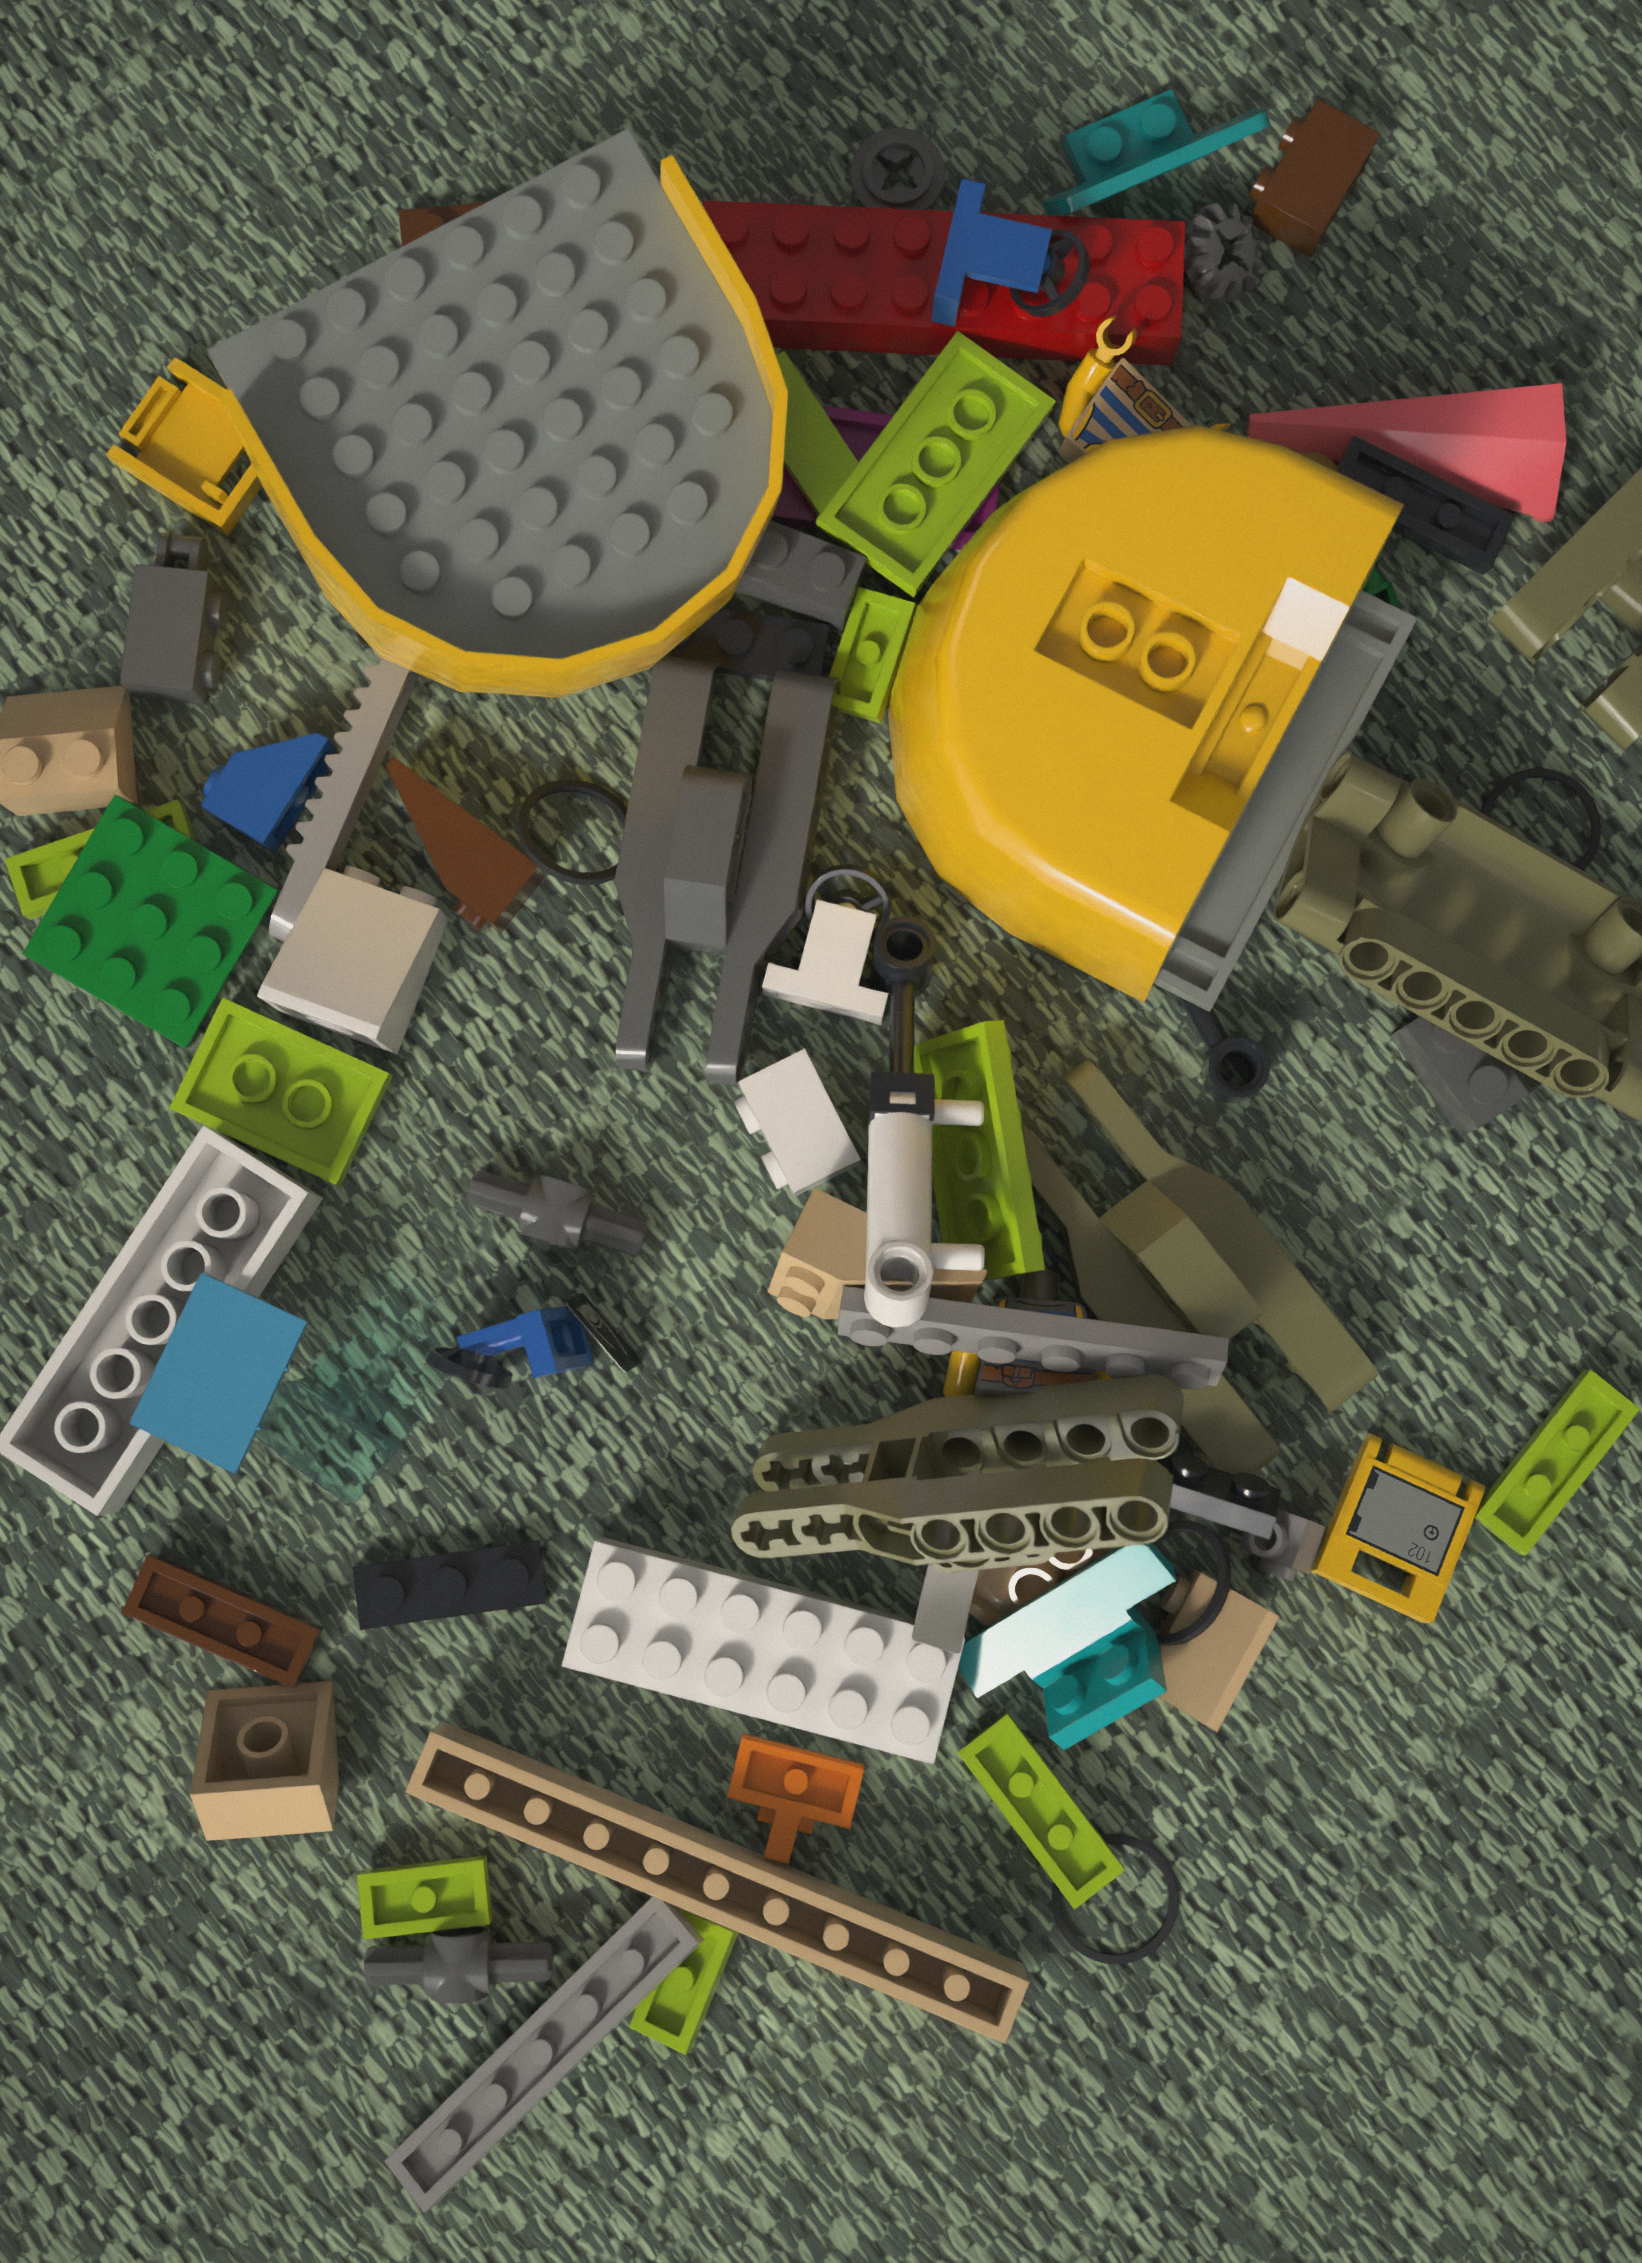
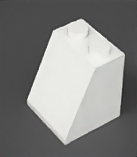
[257,866,449,1055]

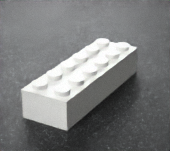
[0,1125,323,1516]
[562,1537,965,1764]

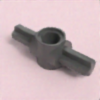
[467,1170,647,1255]
[364,1926,554,2003]

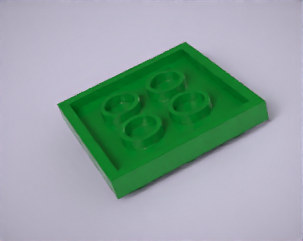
[22,794,281,1049]

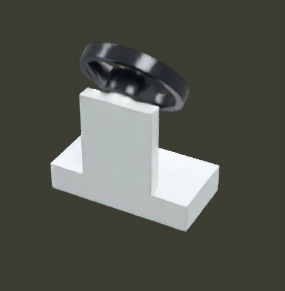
[762,864,891,1025]

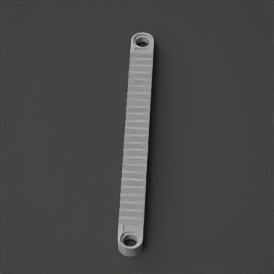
[269,648,419,942]

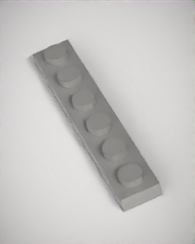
[838,1286,1229,1389]
[384,1896,705,2213]

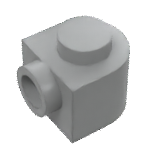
[1239,1509,1326,1582]

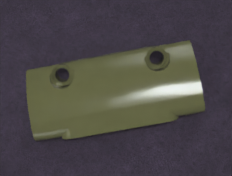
[1273,751,1642,1123]

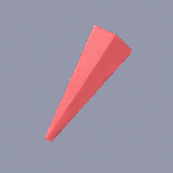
[1247,383,1566,522]

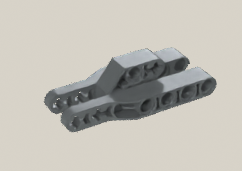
[614,654,840,1087]

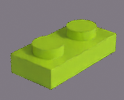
[829,587,917,724]
[357,1855,493,1940]
[629,1907,739,2055]

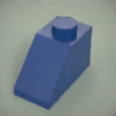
[201,733,339,855]

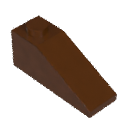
[386,757,545,934]

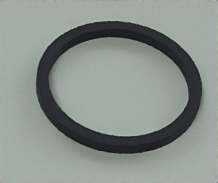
[1481,768,1601,871]
[517,779,628,885]
[1134,1520,1231,1646]
[1051,1834,1178,1964]

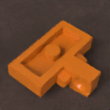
[727,1733,865,1864]

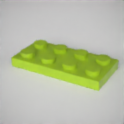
[815,331,1056,597]
[914,1020,1045,1282]

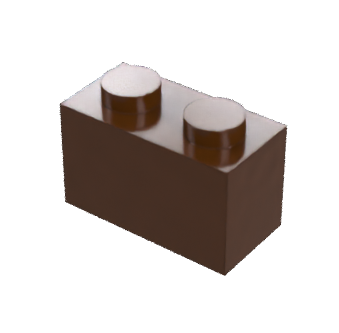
[1249,99,1381,258]

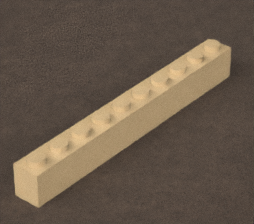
[405,1721,1029,2044]

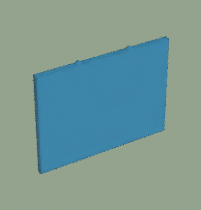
[129,1272,308,1474]

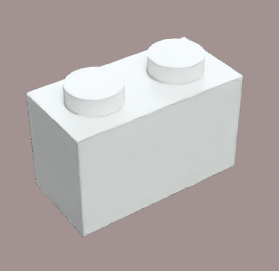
[734,1049,860,1197]

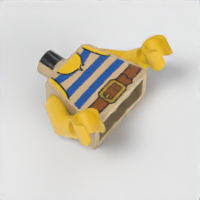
[1058,315,1231,464]

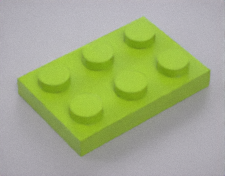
[169,997,393,1187]

